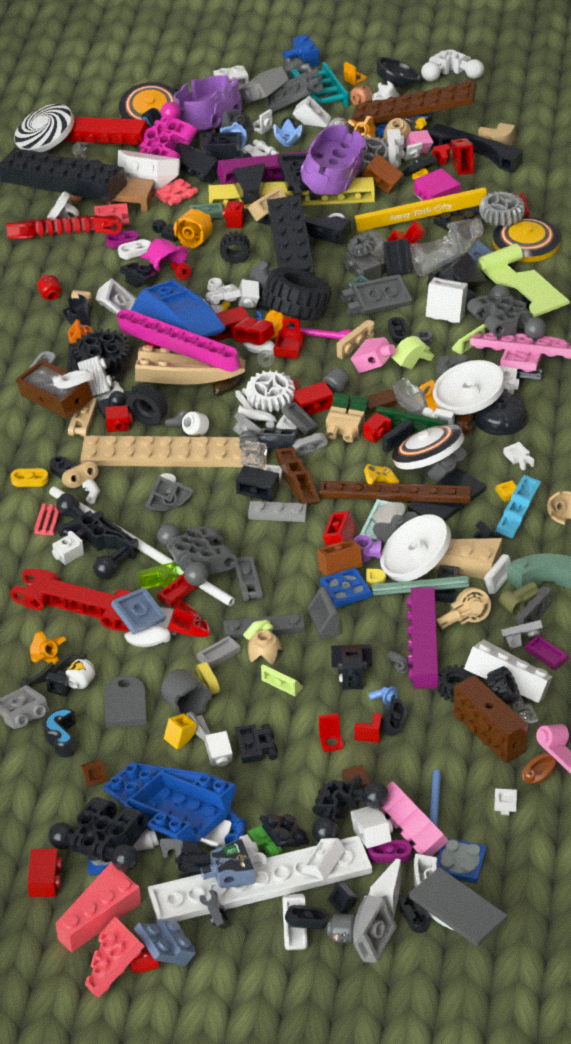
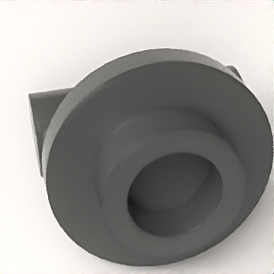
[239,431,258,449]

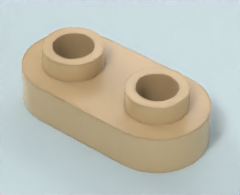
[62,462,98,488]

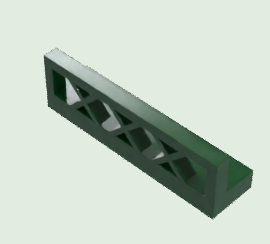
[376,406,448,434]

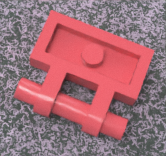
[155,178,198,206]
[94,203,130,227]

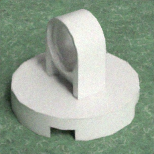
[47,191,79,219]

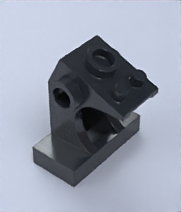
[331,644,372,690]

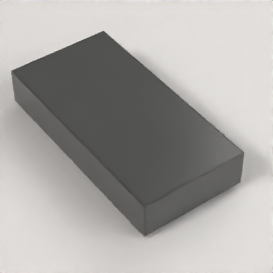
[281,402,319,435]

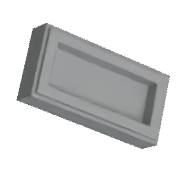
[197,636,241,669]

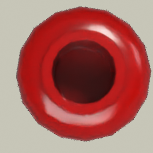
[37,275,62,301]

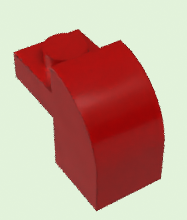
[387,220,425,254]

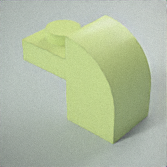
[391,336,434,369]

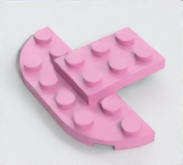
[470,332,571,372]

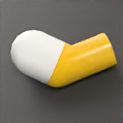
[211,300,230,313]

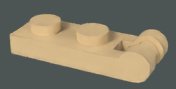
[337,320,374,359]
[68,398,98,437]

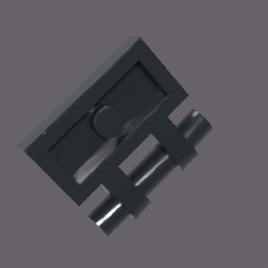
[235,724,278,763]

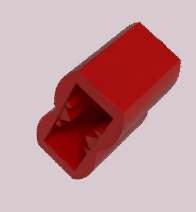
[232,317,275,345]

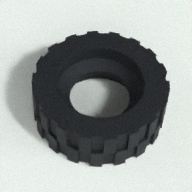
[127,385,168,426]

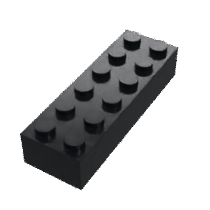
[267,195,315,275]

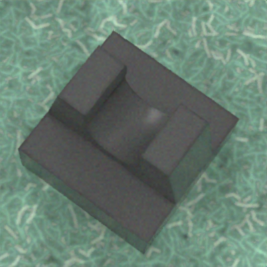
[160,837,182,858]

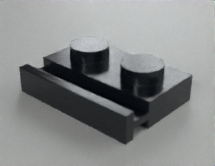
[382,239,412,276]

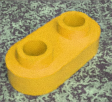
[11,469,49,487]

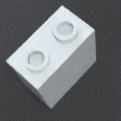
[426,277,468,323]

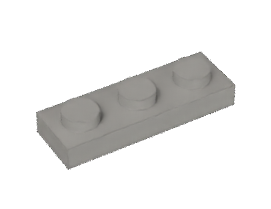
[248,501,307,522]

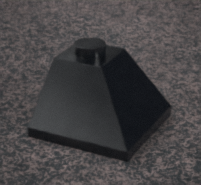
[204,132,242,160]

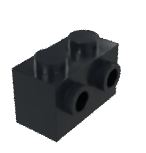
[236,465,280,502]

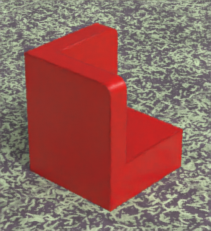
[354,713,382,743]

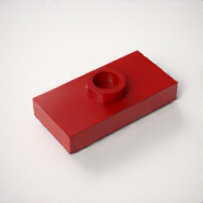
[157,573,198,608]

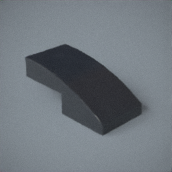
[435,565,459,603]

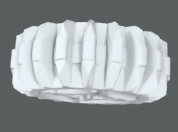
[246,370,295,413]

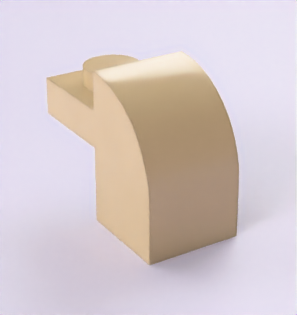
[478,123,515,146]

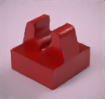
[431,144,450,165]

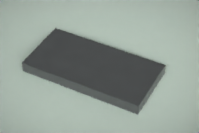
[409,867,508,947]

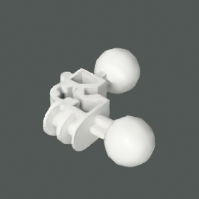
[421,50,484,82]

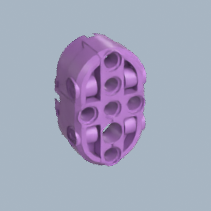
[174,75,242,131]
[300,125,365,195]

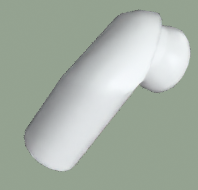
[82,479,100,504]

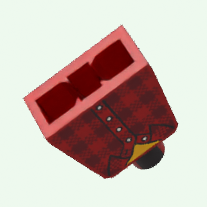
[451,138,474,176]

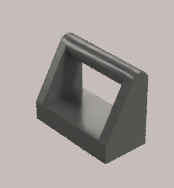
[308,587,339,640]

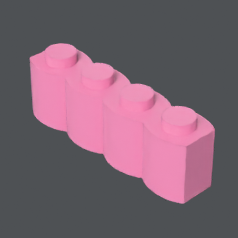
[378,781,449,856]

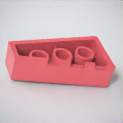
[56,862,141,953]

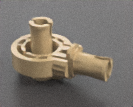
[436,587,491,630]

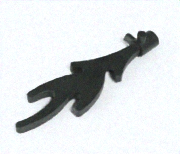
[18,652,87,688]

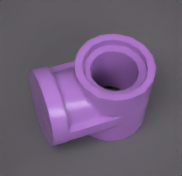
[353,535,381,562]

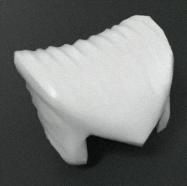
[372,81,400,101]

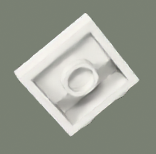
[387,129,404,168]

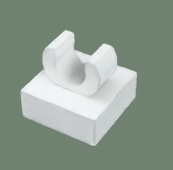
[494,789,517,815]

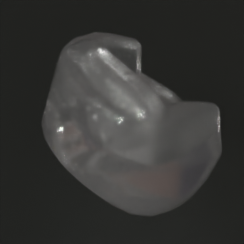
[72,142,87,159]

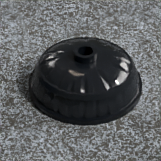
[376,57,421,88]
[473,393,528,435]

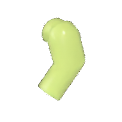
[243,620,273,640]

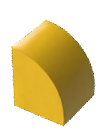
[164,713,197,750]

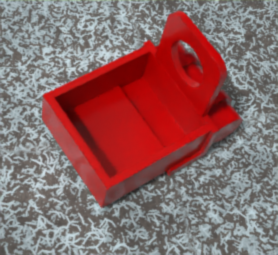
[273,317,306,359]

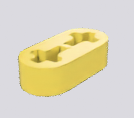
[196,662,220,695]

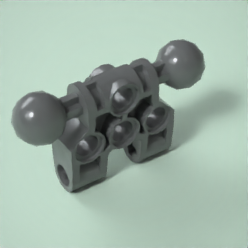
[467,285,546,340]
[157,523,238,586]

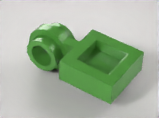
[247,824,282,857]

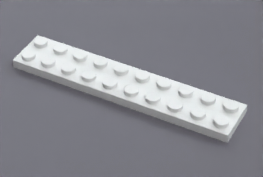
[148,835,372,922]

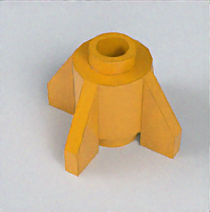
[348,116,376,138]
[30,631,66,664]

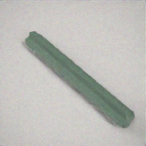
[372,576,470,596]

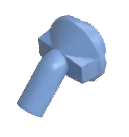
[369,686,398,705]

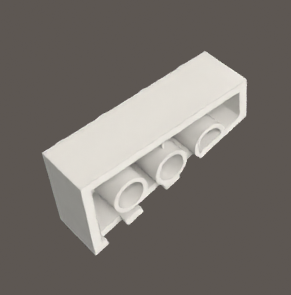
[464,639,552,703]

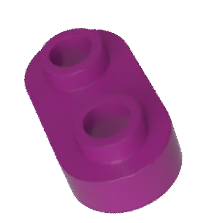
[105,230,139,249]
[368,840,412,863]

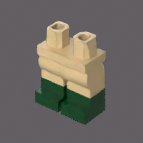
[326,392,369,442]

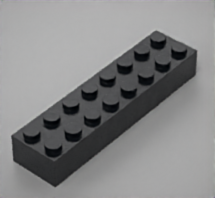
[0,148,127,202]

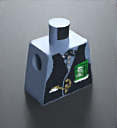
[200,839,255,888]

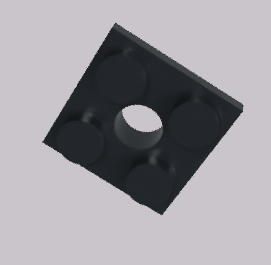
[259,814,310,847]

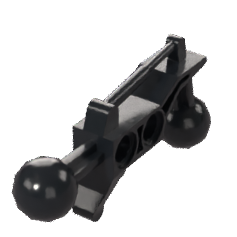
[56,493,139,580]

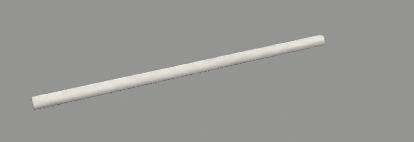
[49,486,235,607]

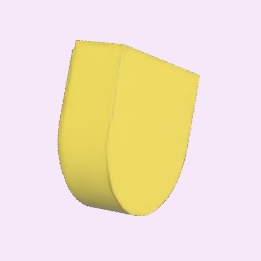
[366,569,386,587]

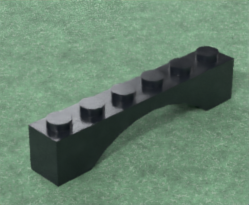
[428,123,523,173]
[256,214,352,245]

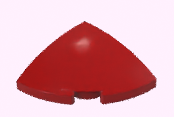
[167,599,210,637]

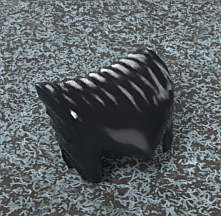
[62,294,93,326]

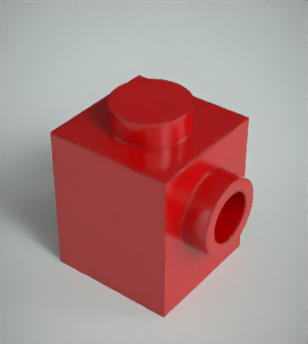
[223,201,245,228]
[106,405,132,433]

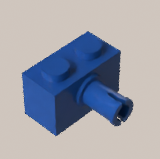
[283,35,319,67]

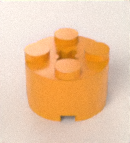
[173,209,213,248]

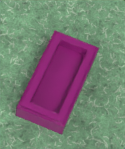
[525,635,569,671]

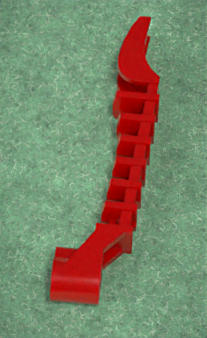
[6,215,122,239]

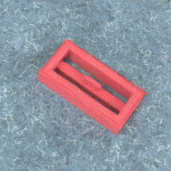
[34,504,60,536]

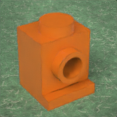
[68,319,93,344]

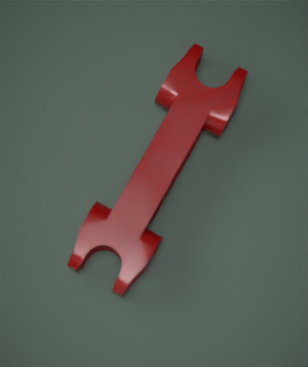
[10,568,132,632]

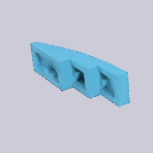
[495,475,541,539]

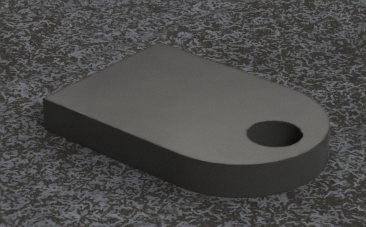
[104,676,147,728]

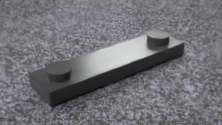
[223,613,305,639]

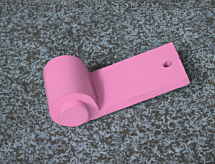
[536,724,571,773]

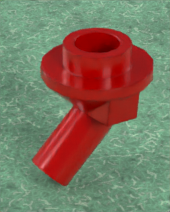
[171,262,191,280]

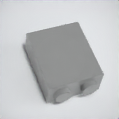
[239,66,289,103]

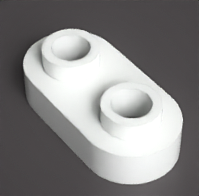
[118,239,151,259]

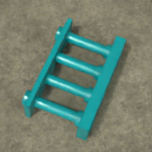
[290,62,350,107]

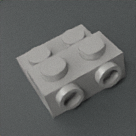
[0,685,49,729]

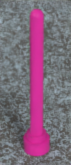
[287,326,352,341]

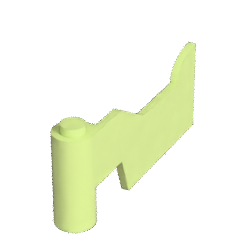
[477,243,570,317]

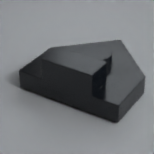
[120,262,157,288]

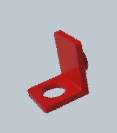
[318,713,344,752]

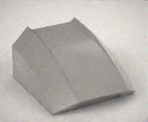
[353,895,397,963]

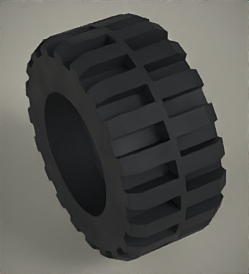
[262,267,332,321]

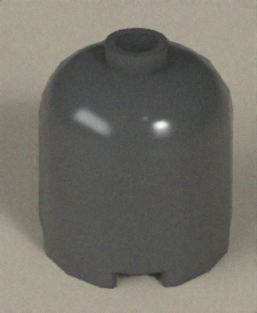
[161,669,212,716]

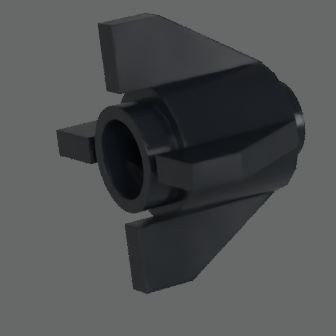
[175,840,211,879]

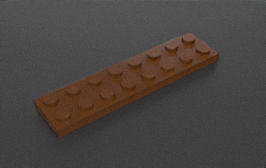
[351,80,477,128]

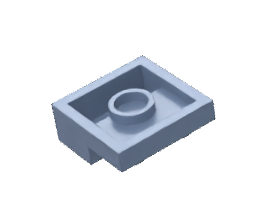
[134,919,196,966]

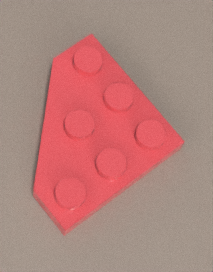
[85,917,144,998]

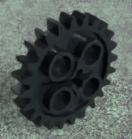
[73,328,131,370]

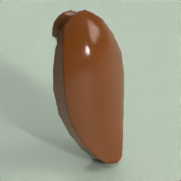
[522,753,557,784]

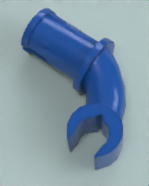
[224,809,247,844]

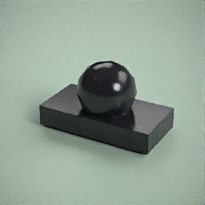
[97,391,131,419]

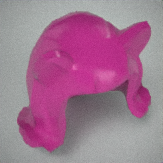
[140,239,189,271]

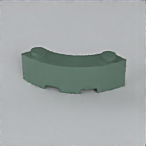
[507,553,571,589]

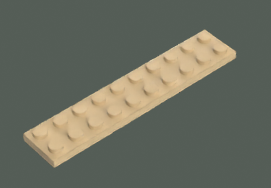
[81,436,268,468]

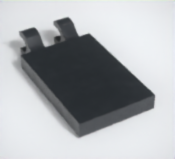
[277,153,317,201]

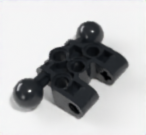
[48,797,149,871]

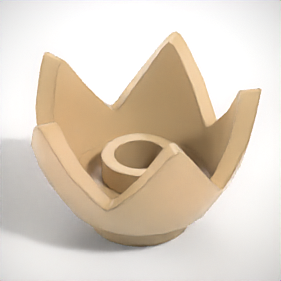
[384,118,411,139]
[547,491,571,525]
[247,630,283,665]

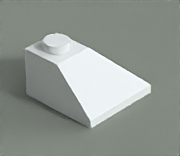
[95,278,137,315]
[364,859,401,920]

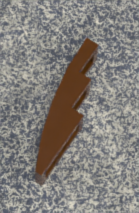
[275,447,320,505]

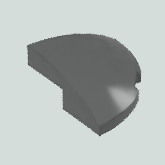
[222,109,254,133]
[144,475,194,511]

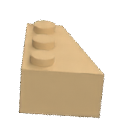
[435,538,502,580]

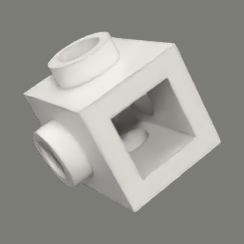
[499,366,519,395]

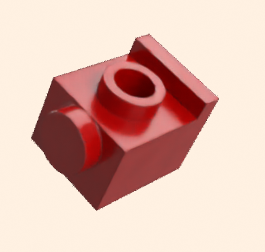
[363,413,392,443]

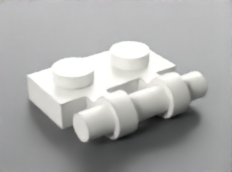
[241,139,279,157]
[205,284,241,305]

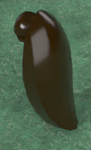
[212,374,241,396]

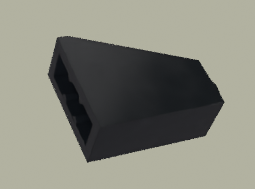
[233,163,266,205]
[439,252,487,290]

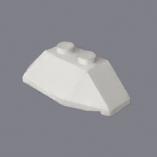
[118,150,180,190]

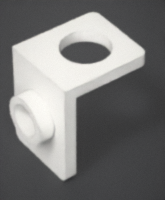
[253,109,273,134]
[401,142,423,161]
[200,820,232,848]

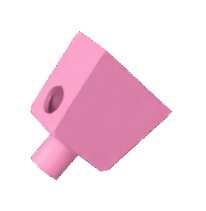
[351,337,396,373]

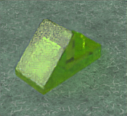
[138,562,177,589]

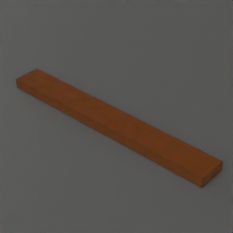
[319,481,472,504]

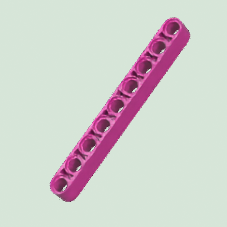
[116,309,241,372]

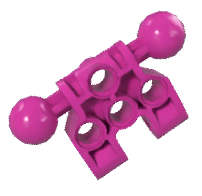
[139,102,198,159]

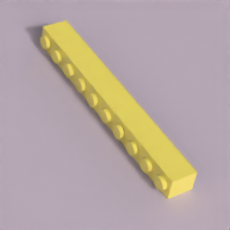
[208,177,375,209]

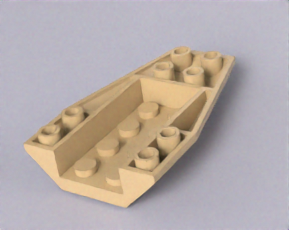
[135,345,245,385]

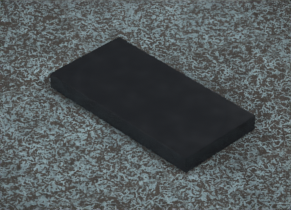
[408,468,486,522]

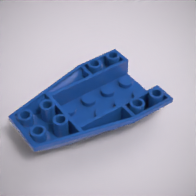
[131,279,225,337]
[103,762,236,843]

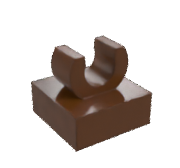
[81,759,108,787]

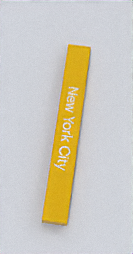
[355,187,487,232]

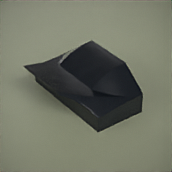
[258,428,299,449]

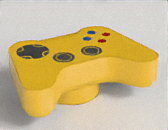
[364,464,399,484]

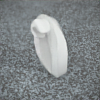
[242,340,274,356]
[53,370,95,389]
[238,405,277,428]
[124,625,171,647]

